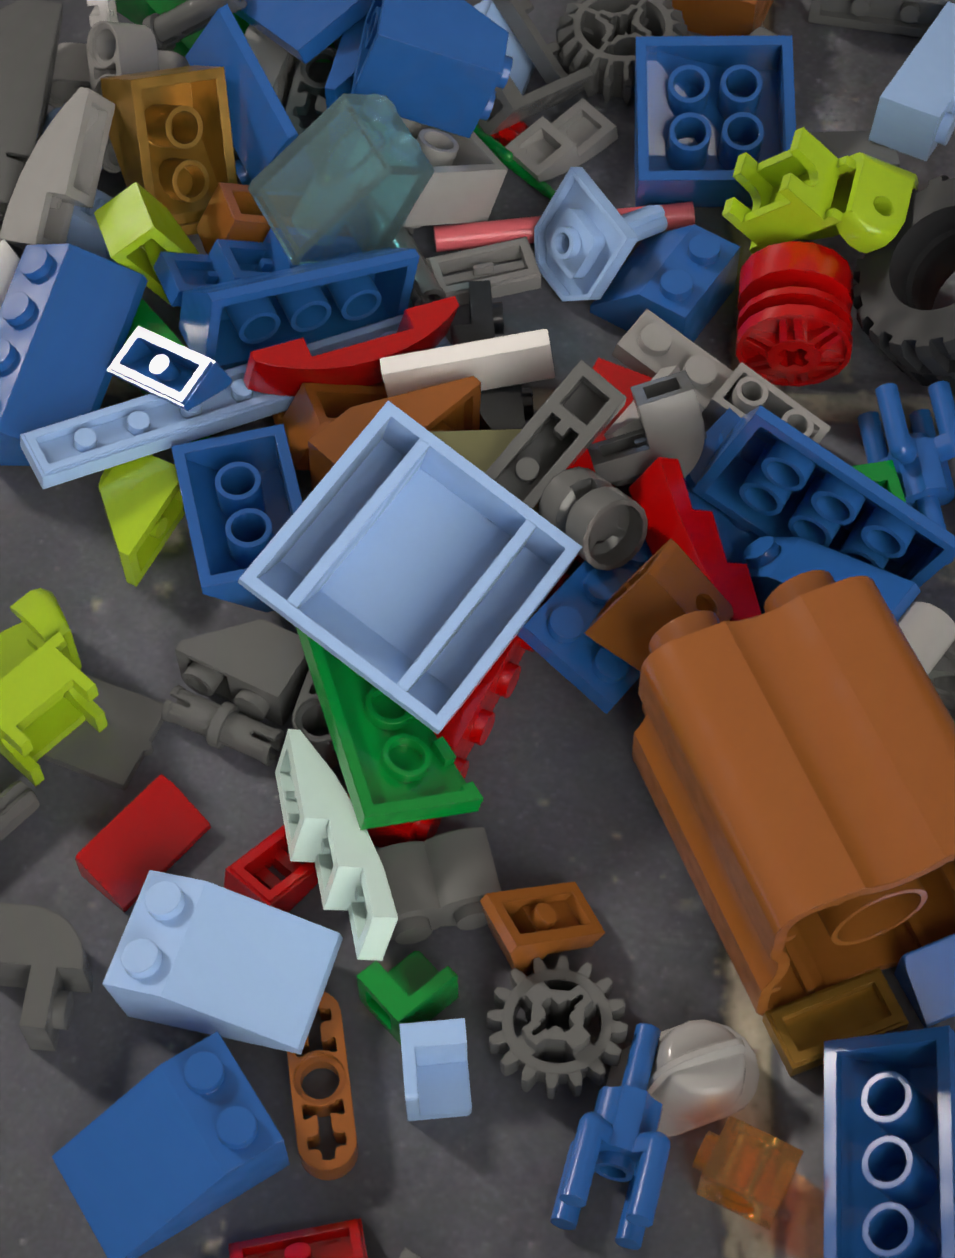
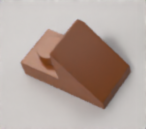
[480,881,605,976]

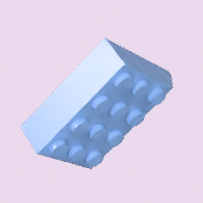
[238,400,582,735]

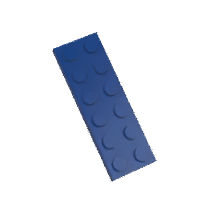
[517,408,760,714]

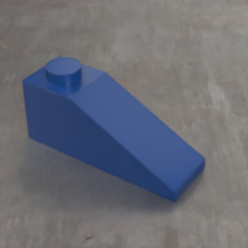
[739,536,921,622]

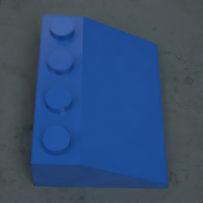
[692,405,955,588]

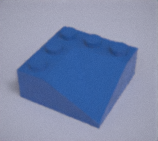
[634,35,796,207]

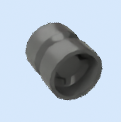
[539,466,648,571]

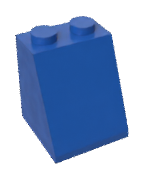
[350,0,513,139]

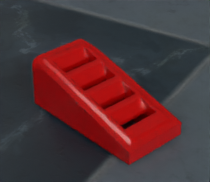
[224,825,318,913]

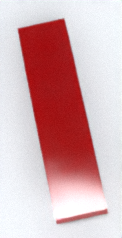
[629,457,762,621]

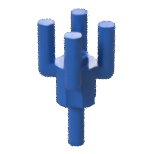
[857,381,955,565]
[550,1023,671,1250]

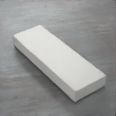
[380,329,555,397]

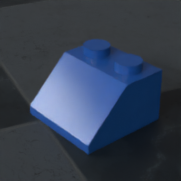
[590,224,741,342]

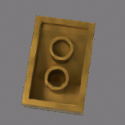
[100,65,237,236]

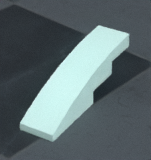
[275,729,398,961]

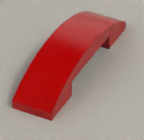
[243,296,459,397]

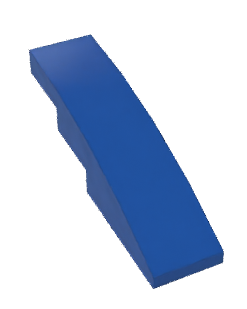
[153,227,369,306]

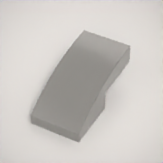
[505,98,618,182]

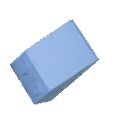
[103,870,343,1054]

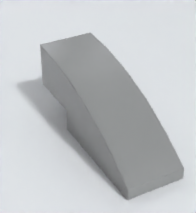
[0,87,116,250]

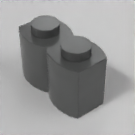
[376,827,501,945]

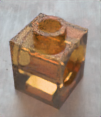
[692,1115,804,1230]

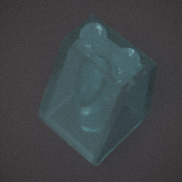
[248,93,435,265]

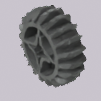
[555,0,689,105]

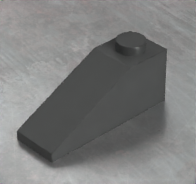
[485,359,627,509]

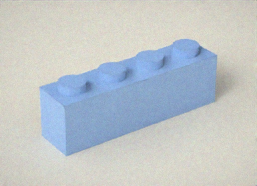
[868,2,955,161]

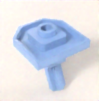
[534,167,668,302]

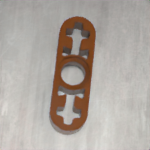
[287,992,358,1180]

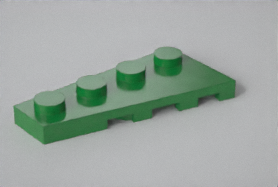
[296,627,484,830]

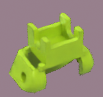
[722,127,919,255]
[0,588,108,787]

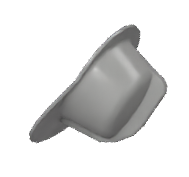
[606,1019,760,1137]

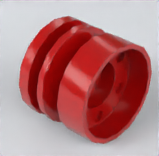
[736,241,853,387]

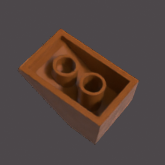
[308,376,481,491]

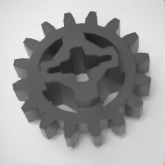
[487,955,628,1099]

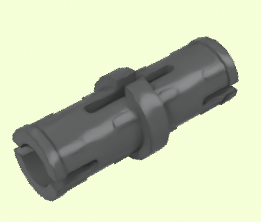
[162,685,285,767]

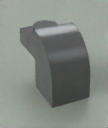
[588,370,705,486]
[0,902,93,1051]

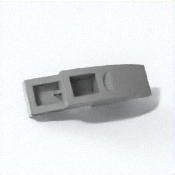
[612,309,831,444]

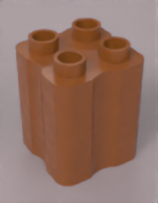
[632,570,955,1016]

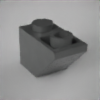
[175,619,309,726]

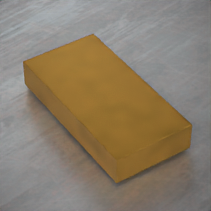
[762,967,909,1077]

